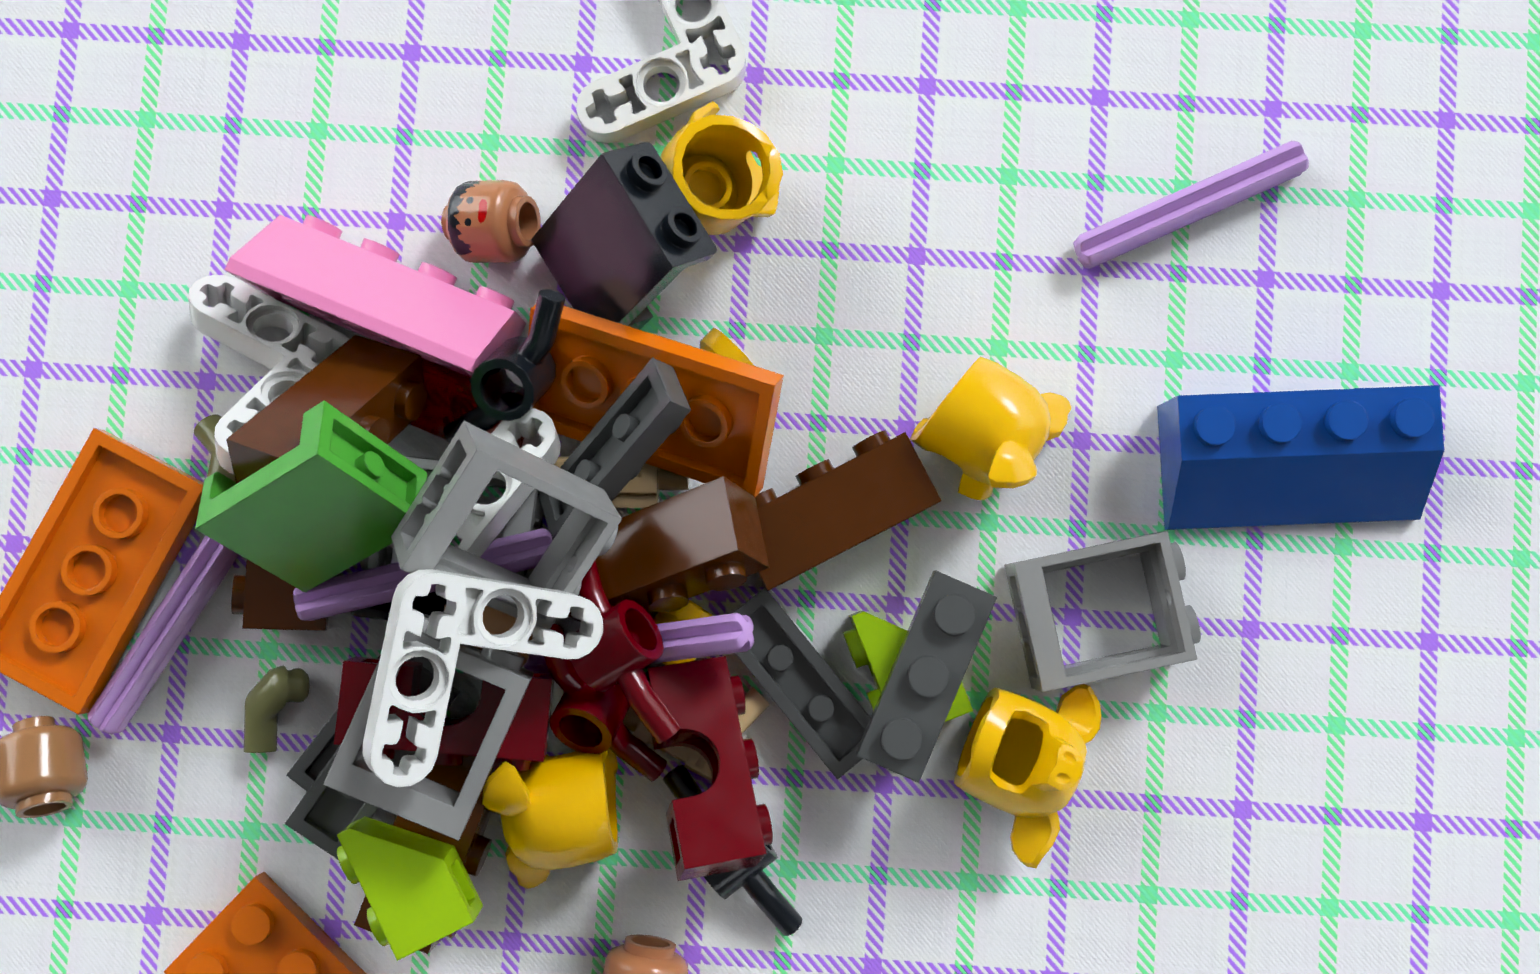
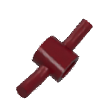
[570,560,680,744]
[544,624,667,782]

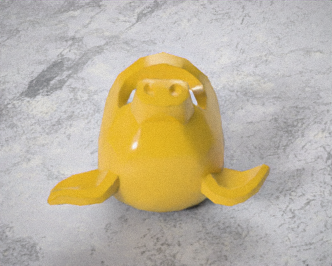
[660,101,783,235]
[909,357,1072,500]
[954,684,1101,868]
[482,749,618,889]

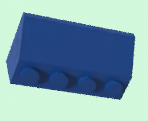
[1157,385,1445,530]

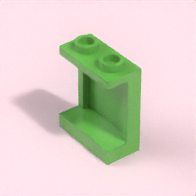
[195,400,427,593]

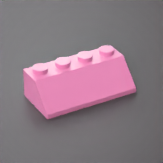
[224,215,526,380]

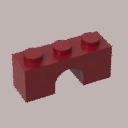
[646,656,773,881]
[334,657,554,771]

